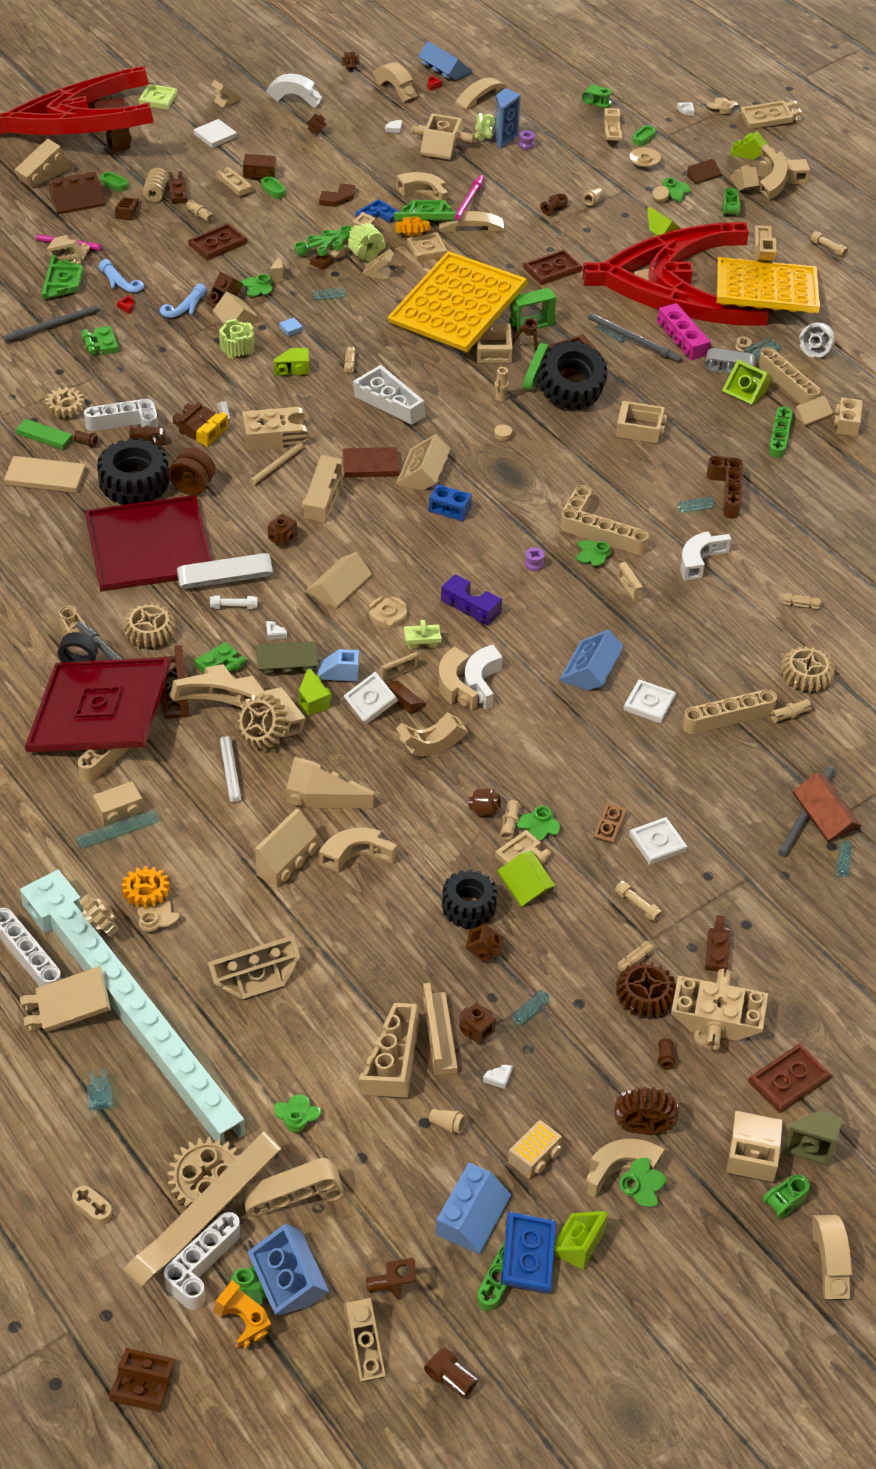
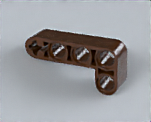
[706,456,743,519]

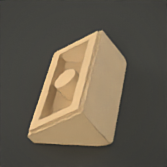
[795,396,834,426]
[376,652,418,682]

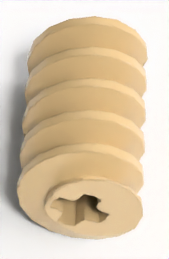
[143,168,168,203]

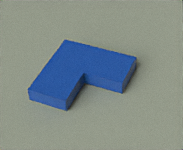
[356,199,400,223]

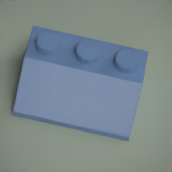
[418,41,473,80]
[494,88,521,149]
[560,630,623,690]
[436,1163,511,1255]
[248,1223,329,1316]

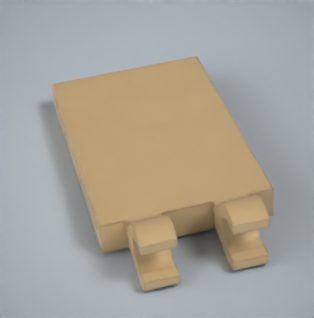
[740,100,802,129]
[20,966,111,1032]

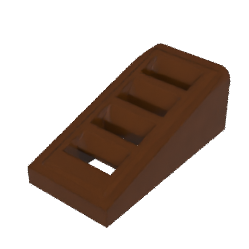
[115,197,139,220]

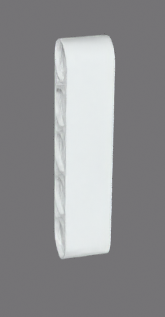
[177,553,273,589]
[0,908,61,987]

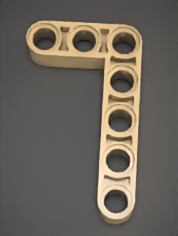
[560,485,649,555]

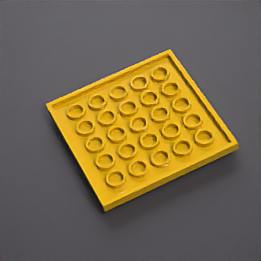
[387,251,528,352]
[717,257,820,314]

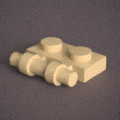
[495,830,551,865]

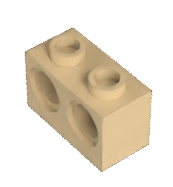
[834,397,862,436]

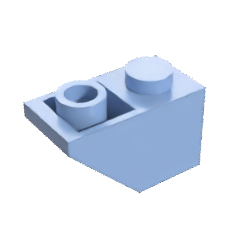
[318,649,359,681]

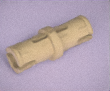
[186,200,215,224]
[495,367,509,402]
[770,699,812,723]
[500,800,520,841]

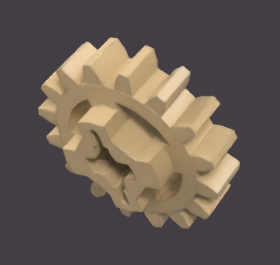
[45,387,85,418]
[79,894,119,937]

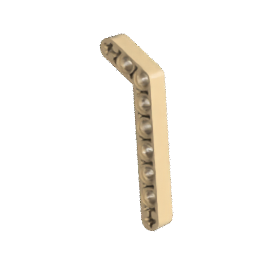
[123,1131,282,1288]

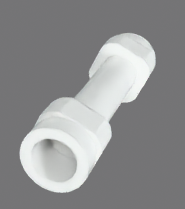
[210,595,258,610]

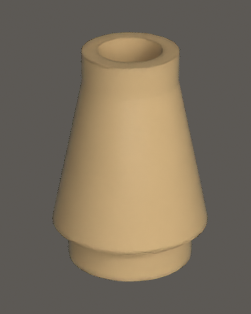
[583,188,603,206]
[429,1109,466,1134]

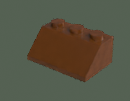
[48,172,105,214]

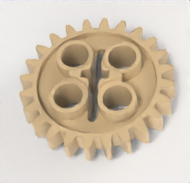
[167,1137,241,1211]

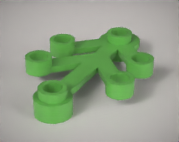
[294,225,352,256]

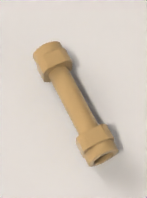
[811,231,848,257]
[615,881,662,922]

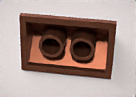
[792,773,862,842]

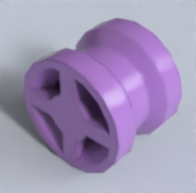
[519,130,535,150]
[525,547,544,571]

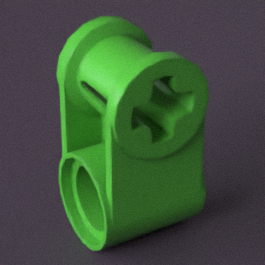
[582,84,611,108]
[722,188,740,216]
[762,1175,810,1219]

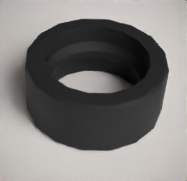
[57,632,98,662]

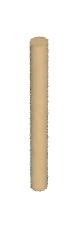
[250,442,304,485]

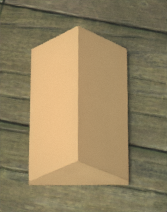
[306,552,372,608]

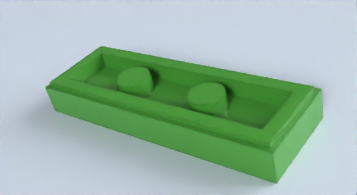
[16,419,73,450]

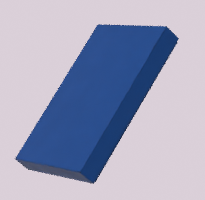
[501,1212,556,1294]

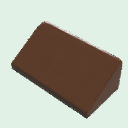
[687,159,721,184]
[385,681,425,714]

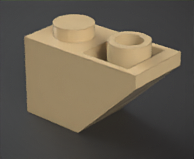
[730,165,759,191]

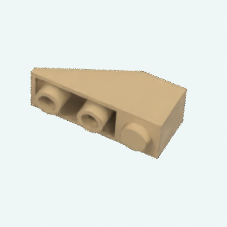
[758,159,810,184]
[343,1298,386,1382]

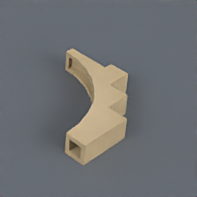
[170,664,305,737]

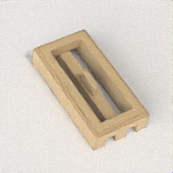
[617,562,643,602]

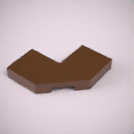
[319,183,356,206]

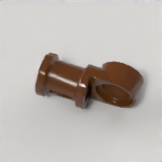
[540,194,568,215]
[129,425,166,446]

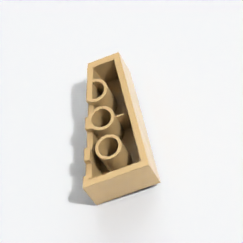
[358,1003,420,1097]

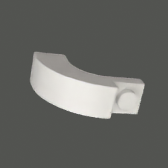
[266,74,322,108]
[680,531,731,581]
[464,645,502,710]

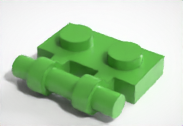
[82,326,119,355]
[194,642,247,673]

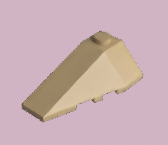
[286,757,375,809]

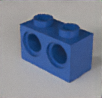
[429,484,472,522]

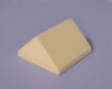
[213,292,259,325]

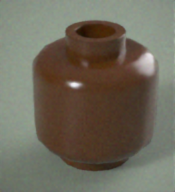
[469,788,501,816]

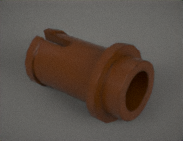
[73,431,98,447]
[657,1038,676,1069]

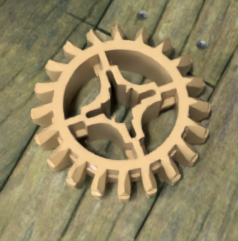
[123,603,176,649]
[781,646,835,693]
[235,693,290,749]

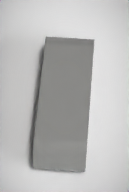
[705,348,756,374]

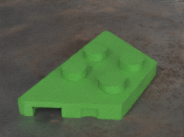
[394,200,456,221]
[41,255,83,299]

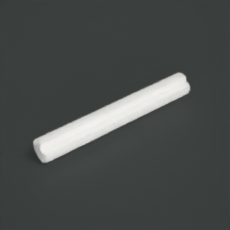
[220,736,241,803]

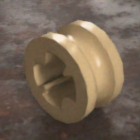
[735,336,752,352]

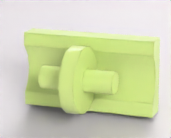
[475,113,495,142]
[404,620,441,649]

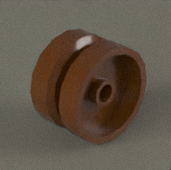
[168,447,216,496]

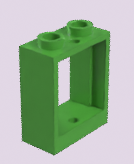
[509,288,556,333]

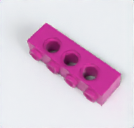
[657,303,711,360]

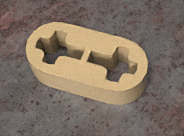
[72,1186,113,1225]

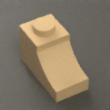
[47,235,84,261]

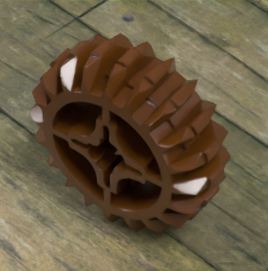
[616,961,676,1019]
[614,1086,679,1135]

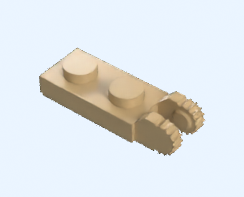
[215,167,252,196]

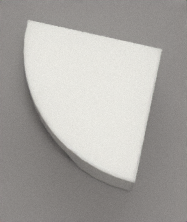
[677,102,695,116]
[385,120,402,133]
[217,401,230,419]
[266,621,287,640]
[483,1065,513,1089]

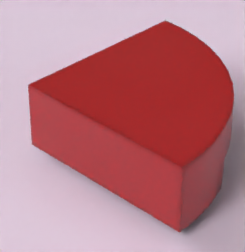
[427,75,442,91]
[117,295,134,314]

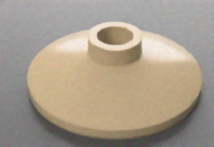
[629,147,661,167]

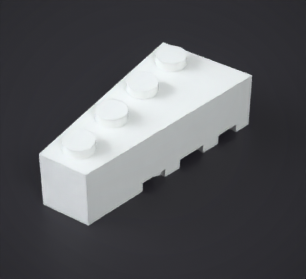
[353,365,426,425]

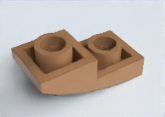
[593,803,627,844]

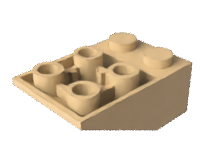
[726,1111,782,1182]

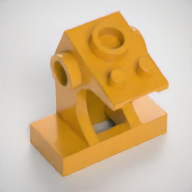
[213,1280,271,1349]

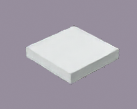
[193,119,237,148]
[344,672,398,725]
[623,680,676,723]
[629,817,687,865]

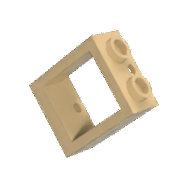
[476,323,512,363]
[616,401,667,443]

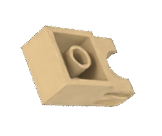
[242,407,309,452]

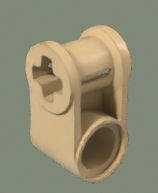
[59,605,86,635]

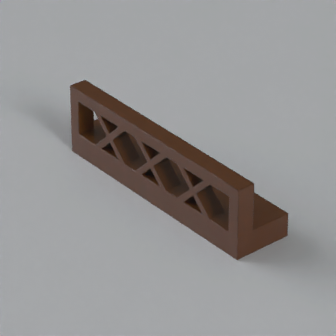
[162,645,189,719]

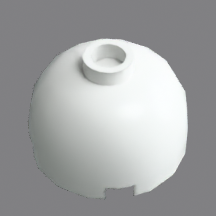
[799,322,835,358]

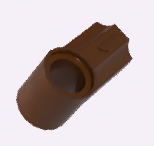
[424,1347,478,1399]

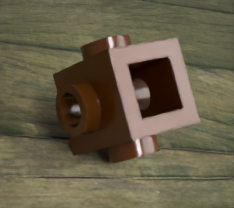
[267,513,297,547]
[466,923,503,962]
[459,1002,496,1045]

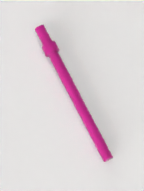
[454,175,484,220]

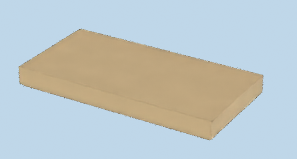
[4,456,86,493]

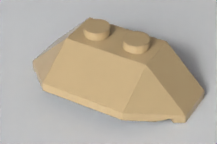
[207,935,300,1000]

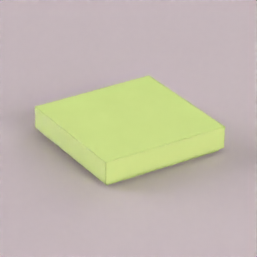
[138,84,178,110]

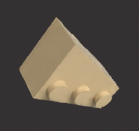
[14,139,71,188]
[301,455,342,523]

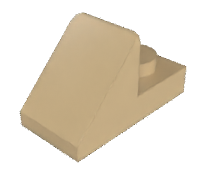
[211,79,241,107]
[363,249,394,280]

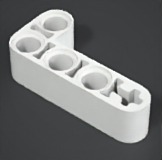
[84,399,158,431]
[164,1212,240,1310]

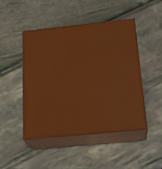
[310,253,333,270]

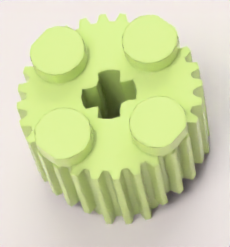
[348,222,386,262]
[219,318,254,359]

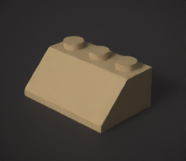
[396,434,450,490]
[255,808,318,888]

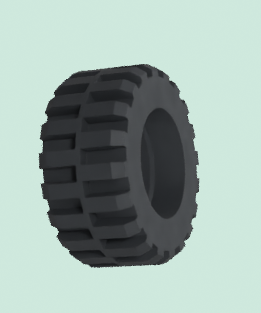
[537,340,608,410]
[97,439,169,505]

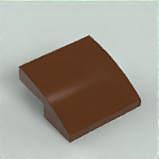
[109,1348,176,1412]

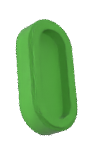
[632,125,656,146]
[100,172,128,191]
[261,177,286,198]

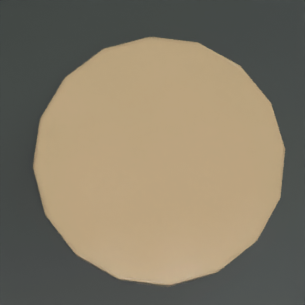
[369,596,407,628]

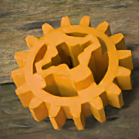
[395,217,430,236]
[121,866,170,909]

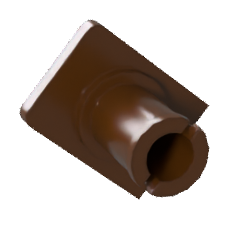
[366,1258,415,1300]

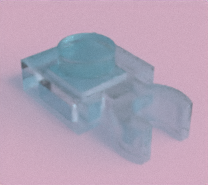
[87,1069,113,1110]

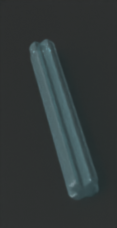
[76,810,158,848]

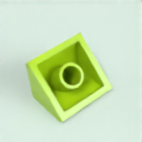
[497,850,555,907]
[554,1211,608,1270]

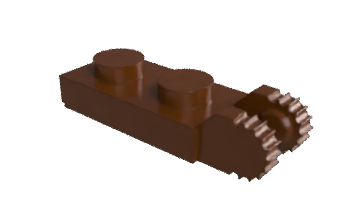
[168,171,188,204]

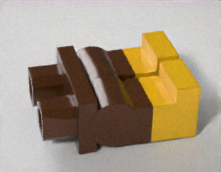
[173,402,228,447]

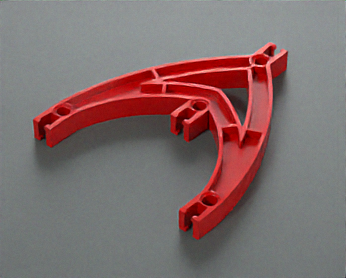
[0,66,154,135]
[582,222,769,326]

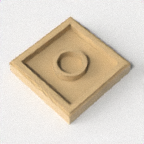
[407,232,448,261]

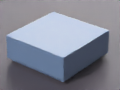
[279,318,303,337]

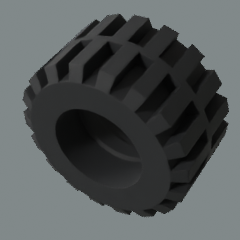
[442,869,497,929]

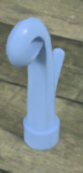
[98,259,144,293]
[160,284,208,318]

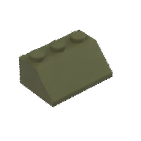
[256,641,318,673]

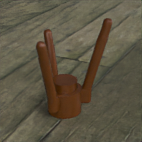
[512,318,538,351]

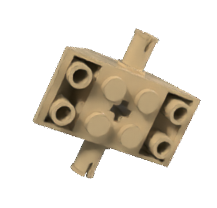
[412,114,474,160]
[671,969,768,1050]

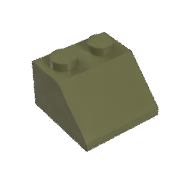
[782,1111,843,1167]

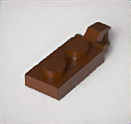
[705,915,730,972]

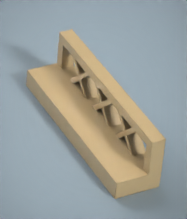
[423,983,458,1075]

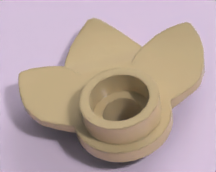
[707,98,737,114]
[137,900,180,932]

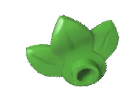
[662,177,691,203]
[241,274,272,297]
[576,540,611,566]
[517,806,560,841]
[274,1094,321,1133]
[620,1158,667,1207]
[231,1266,268,1306]

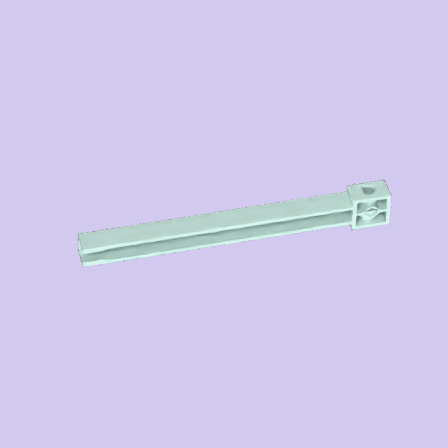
[20,869,245,1146]

